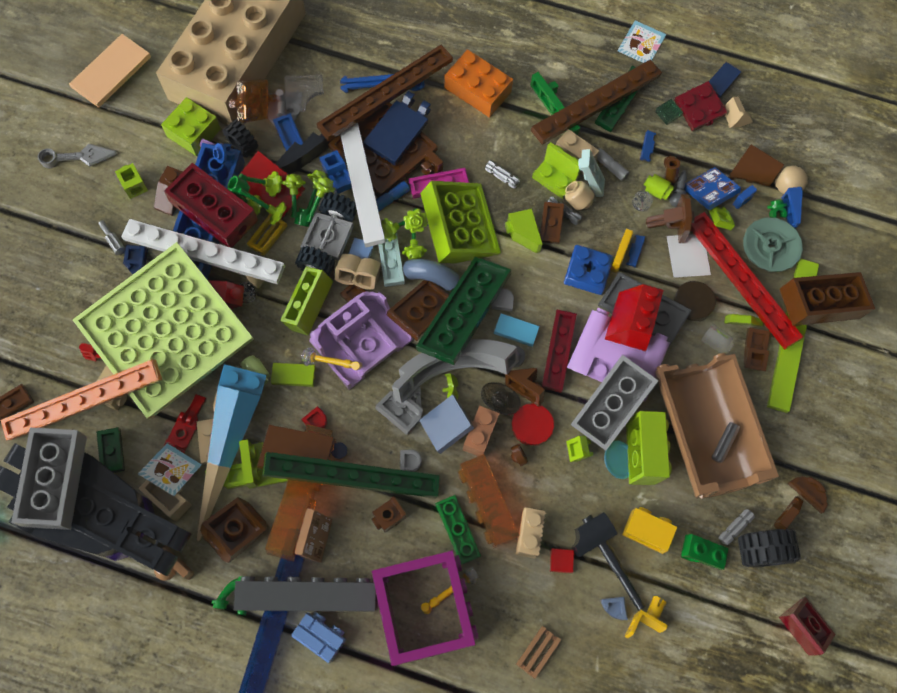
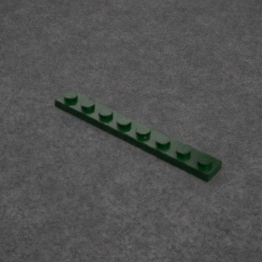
[262,452,440,498]

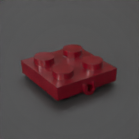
[674,81,727,132]

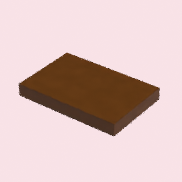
[386,280,449,341]
[257,425,334,469]

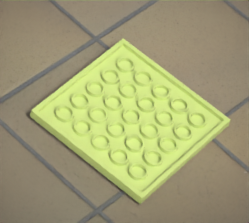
[73,242,254,420]

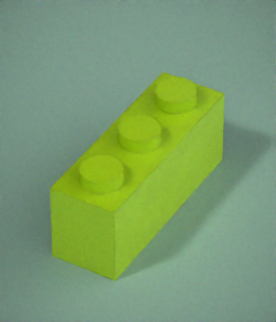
[280,266,333,335]

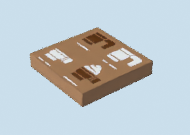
[295,508,332,563]

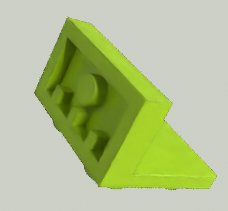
[532,142,580,199]
[239,439,292,489]

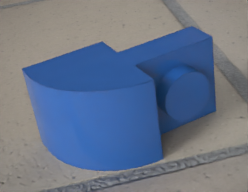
[319,150,352,194]

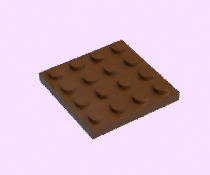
[328,102,438,196]

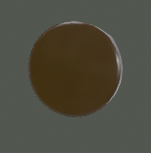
[674,281,716,321]

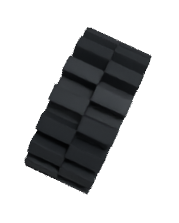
[222,120,259,158]

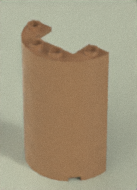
[655,353,779,499]

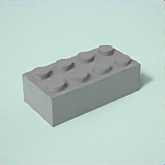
[571,355,658,450]
[11,427,87,530]

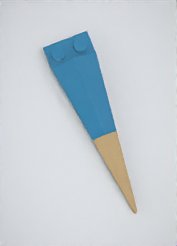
[197,364,267,541]

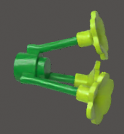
[227,171,286,225]

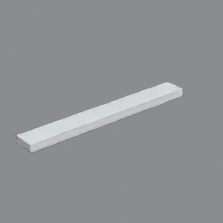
[340,123,386,247]

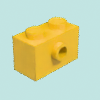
[622,507,677,554]

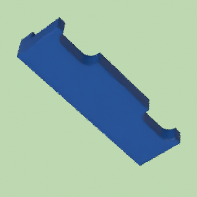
[640,130,656,162]
[626,235,645,268]

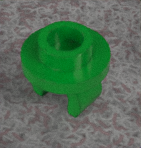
[767,199,788,218]

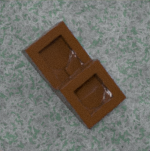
[744,328,770,372]

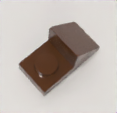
[505,368,544,407]

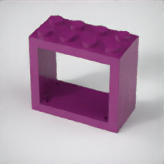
[372,550,479,666]

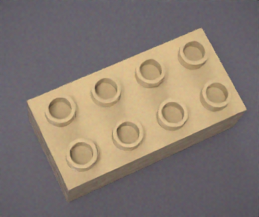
[156,0,306,125]

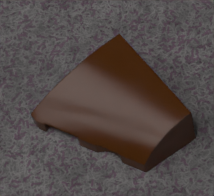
[728,144,784,186]

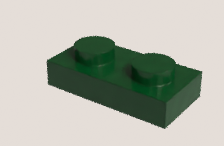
[96,427,125,473]

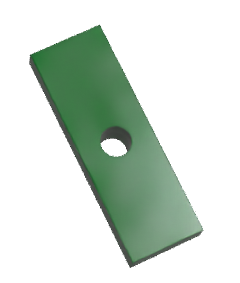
[435,495,481,565]

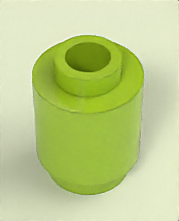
[644,174,674,200]

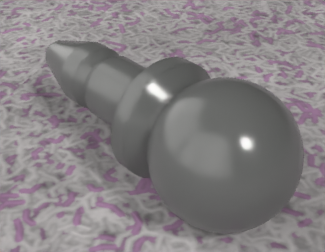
[669,170,687,208]

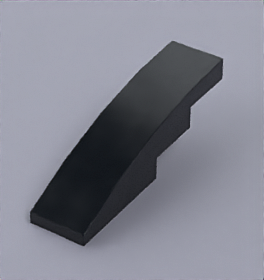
[275,132,339,175]

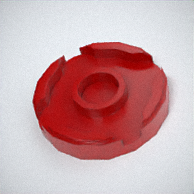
[512,404,554,446]

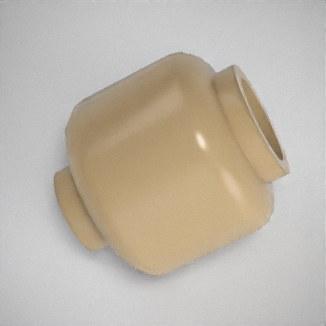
[565,181,594,210]

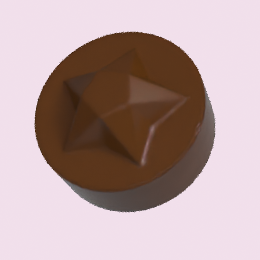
[511,444,528,466]

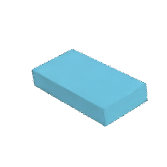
[494,313,540,347]

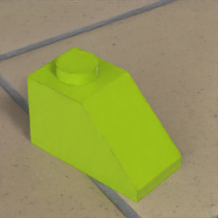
[505,209,542,253]

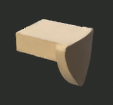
[724,97,753,128]

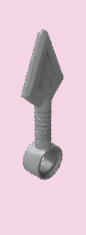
[38,144,117,169]

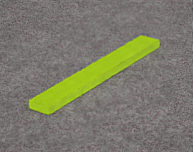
[767,259,819,413]

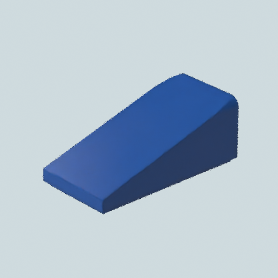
[781,187,803,229]

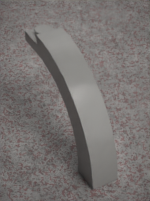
[392,339,519,404]

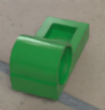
[681,534,729,570]

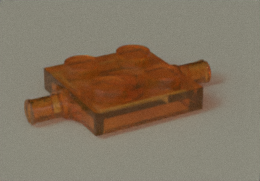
[229,79,277,123]

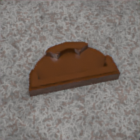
[787,477,828,514]

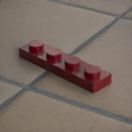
[541,309,577,393]

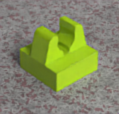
[566,436,594,462]

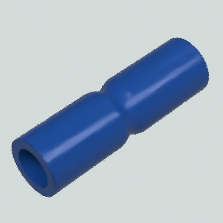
[376,181,410,212]

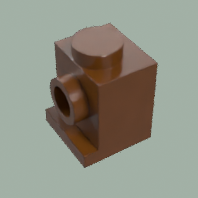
[371,496,407,532]

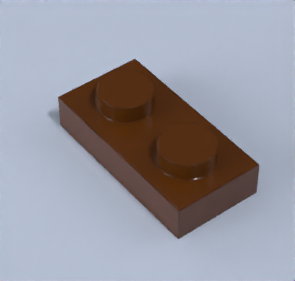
[540,202,564,244]

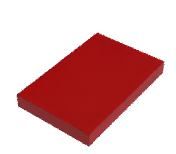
[238,151,306,220]

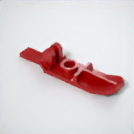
[163,394,206,453]

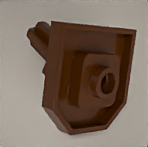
[646,194,694,243]

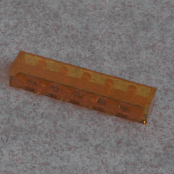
[265,424,336,561]

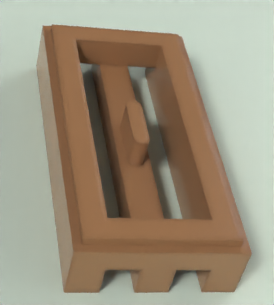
[516,626,561,679]

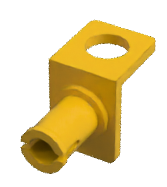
[624,596,668,639]

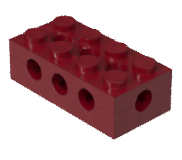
[164,163,258,248]

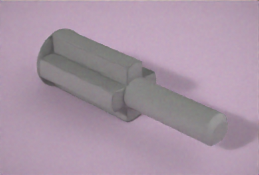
[98,221,125,256]

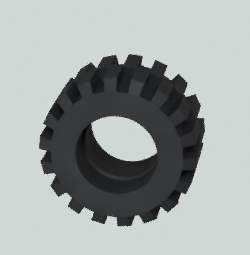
[738,529,801,567]

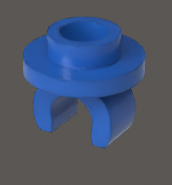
[213,143,236,164]

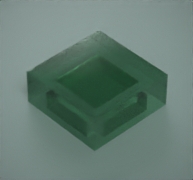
[655,99,683,125]

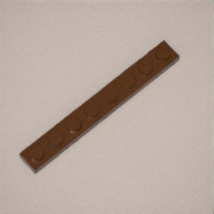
[316,45,453,142]
[531,59,662,145]

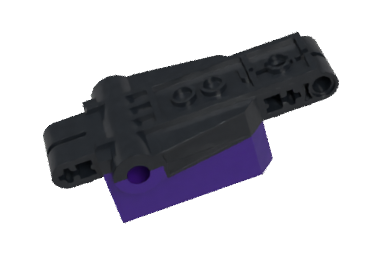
[0,443,192,577]

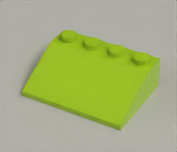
[420,181,501,263]

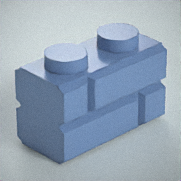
[291,611,346,663]

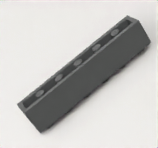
[234,577,375,612]

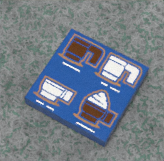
[684,167,741,210]

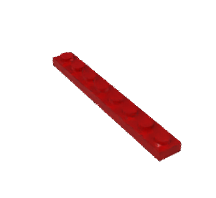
[691,212,803,350]

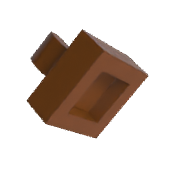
[421,150,443,175]

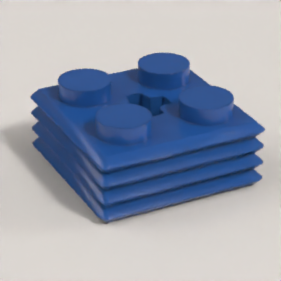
[564,245,614,295]

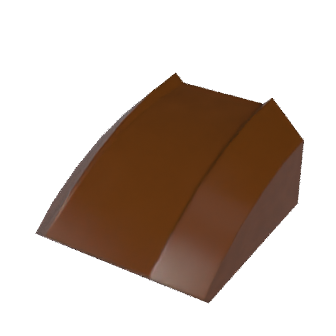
[200,497,267,563]

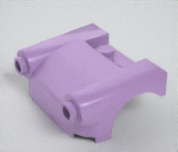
[309,291,413,390]
[567,308,670,401]

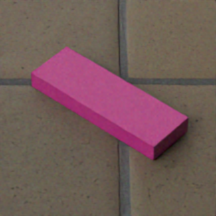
[409,168,469,199]

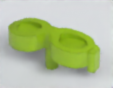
[442,373,458,400]

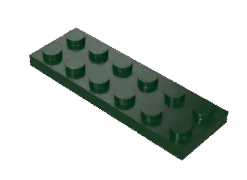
[416,257,511,365]

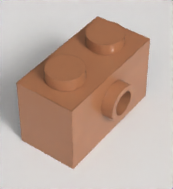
[463,405,500,458]

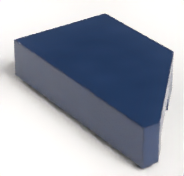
[123,245,148,274]

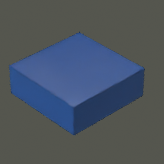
[732,185,757,209]

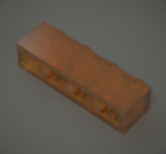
[458,454,520,549]

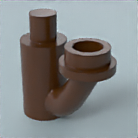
[664,156,680,186]

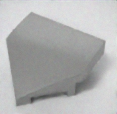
[375,387,423,435]

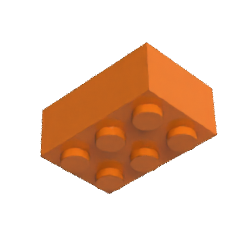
[444,49,513,118]

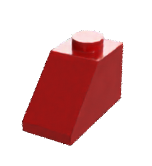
[208,280,244,309]

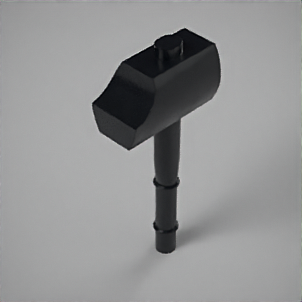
[571,512,646,611]

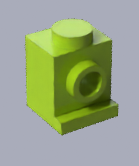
[115,163,148,199]

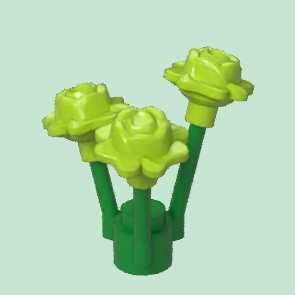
[281,170,335,227]

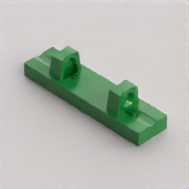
[530,72,580,135]

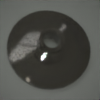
[481,382,521,415]

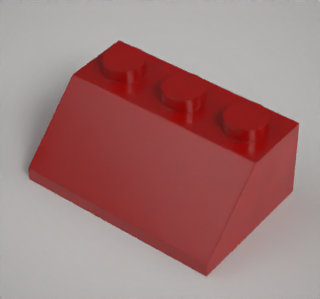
[605,284,664,351]

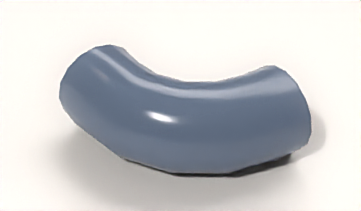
[403,259,459,291]

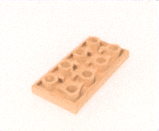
[69,34,151,108]

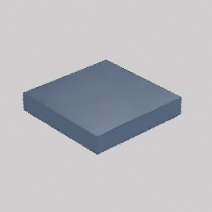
[420,394,474,454]

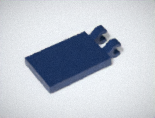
[363,91,431,165]

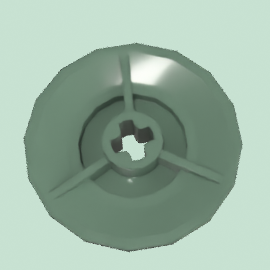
[743,218,803,272]

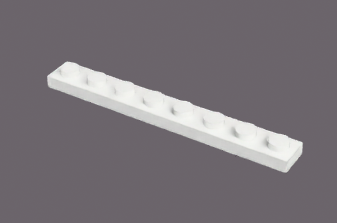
[121,219,285,284]

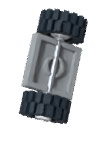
[295,192,357,276]

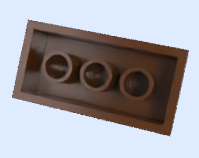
[779,272,875,326]

